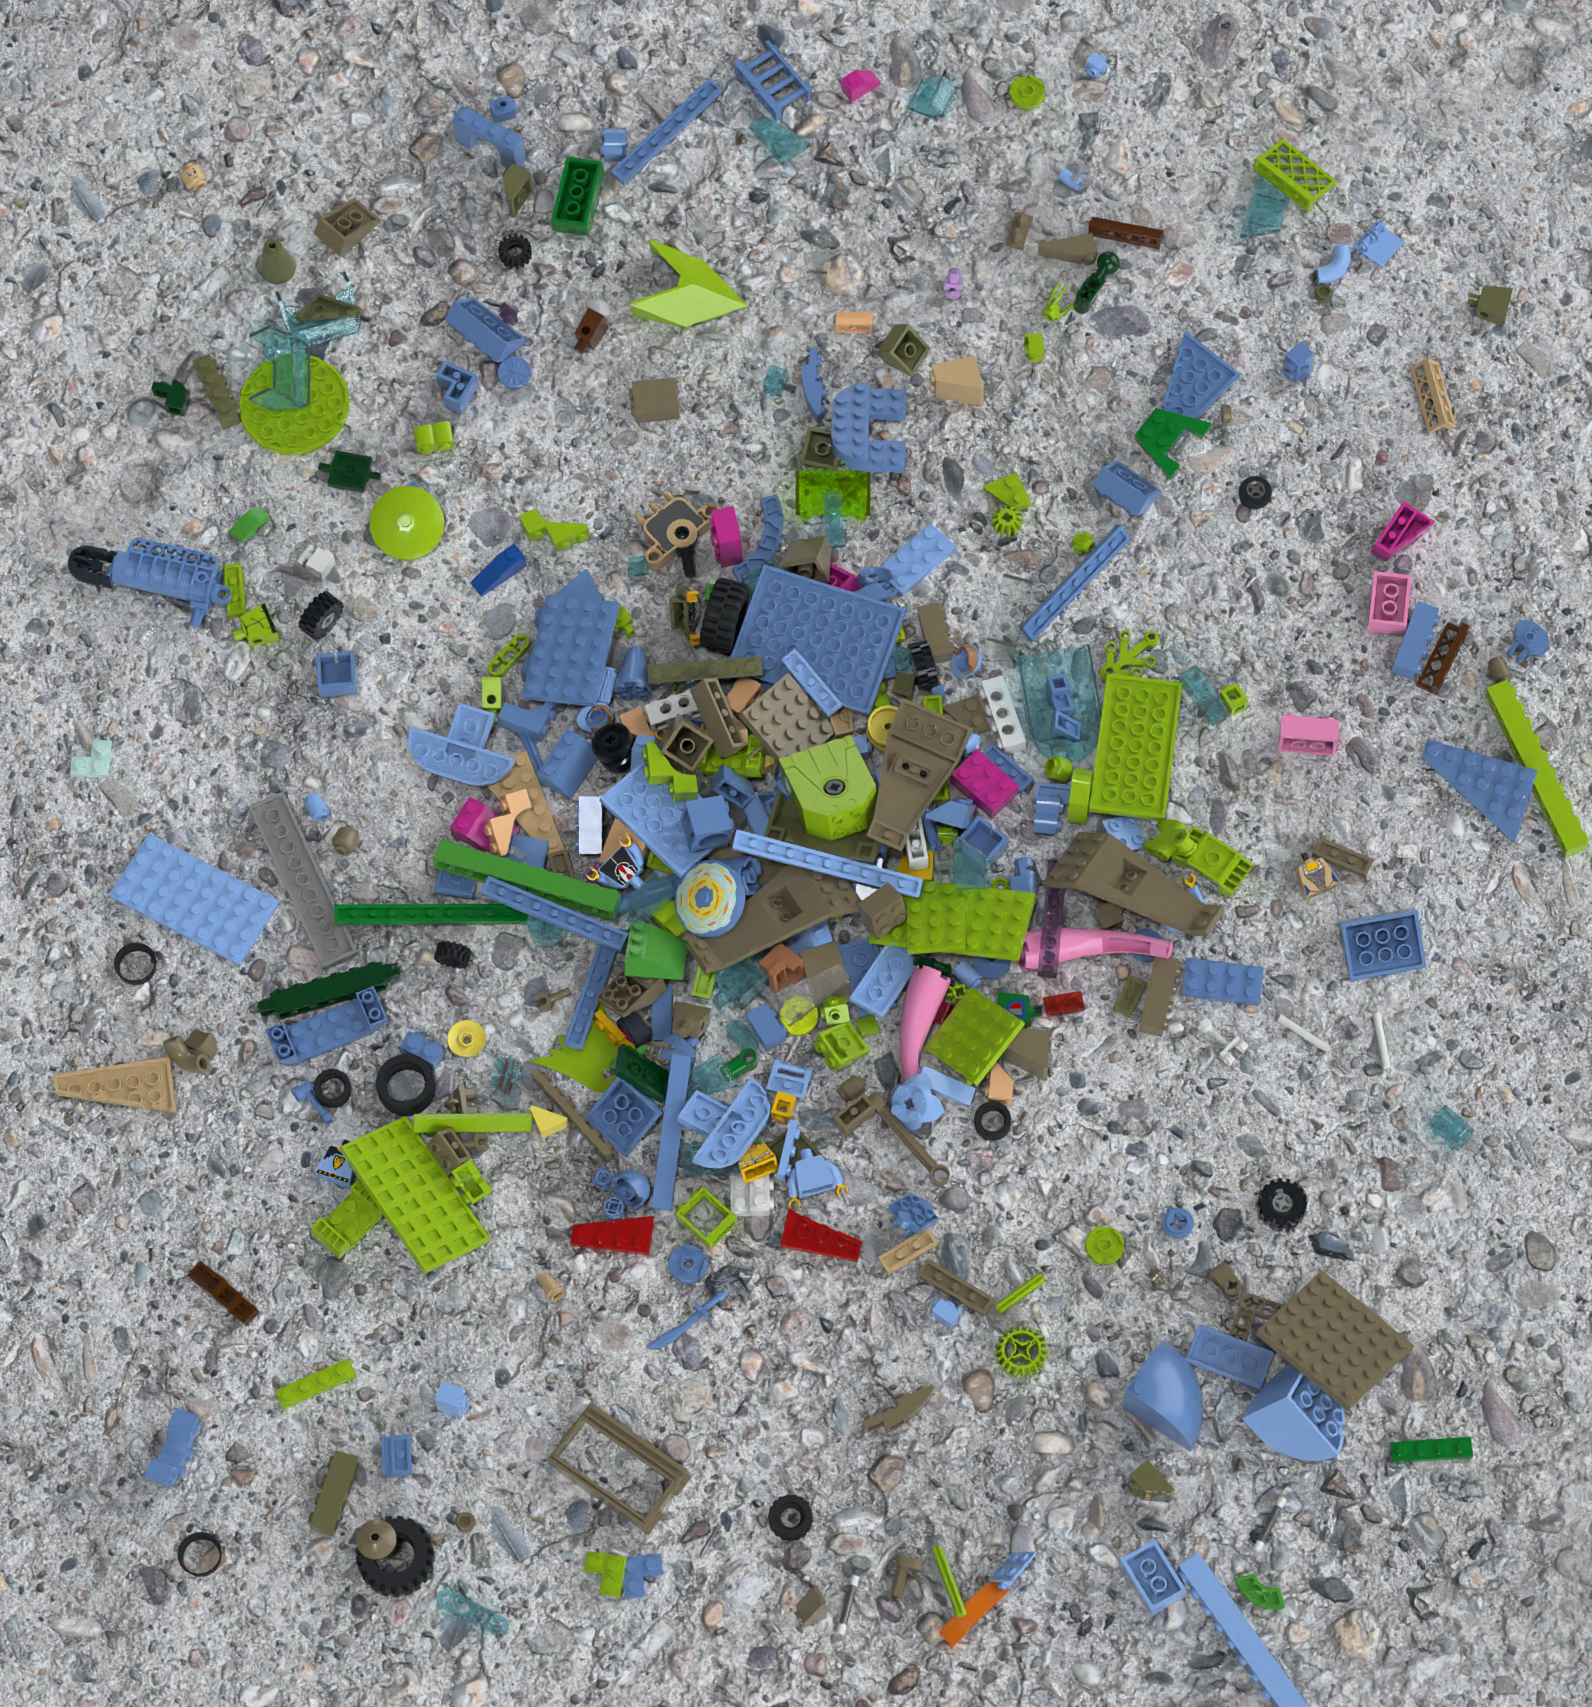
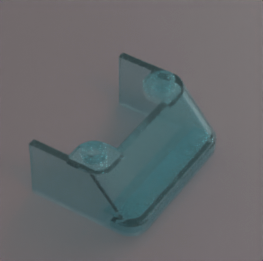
[275,272,361,349]
[249,325,310,410]
[953,837,990,890]

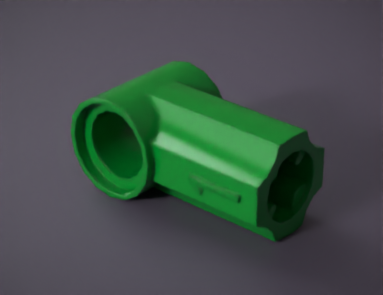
[719,1048,758,1082]

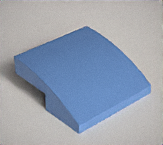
[504,834,549,868]

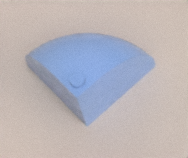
[1242,1363,1345,1461]

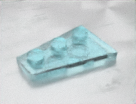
[686,1053,739,1101]

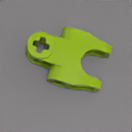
[1141,819,1197,861]

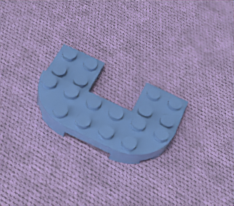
[831,382,906,473]

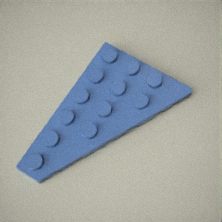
[1162,331,1240,438]
[1422,739,1538,842]

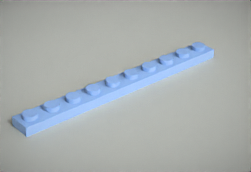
[731,830,923,899]

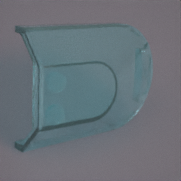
[1014,644,1102,763]

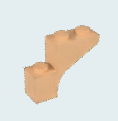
[484,789,531,857]

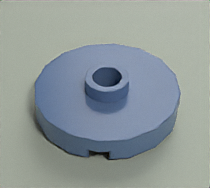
[972,956,1011,980]
[668,1244,708,1284]

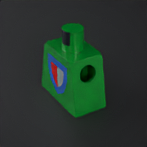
[998,992,1042,1029]

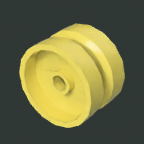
[866,705,898,752]

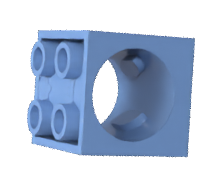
[680,795,734,853]

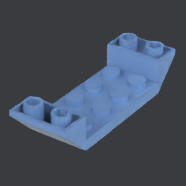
[265,986,388,1064]

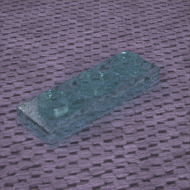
[822,492,846,548]

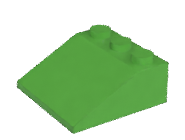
[625,922,688,980]

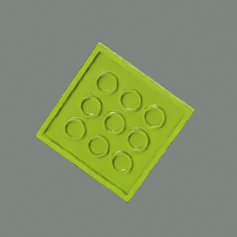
[924,987,1025,1086]

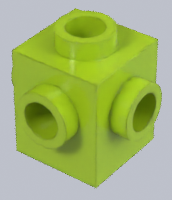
[820,996,850,1026]

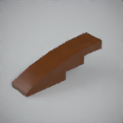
[187,1261,260,1326]

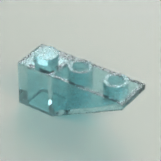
[1179,664,1228,726]

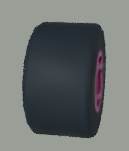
[616,1011,652,1048]

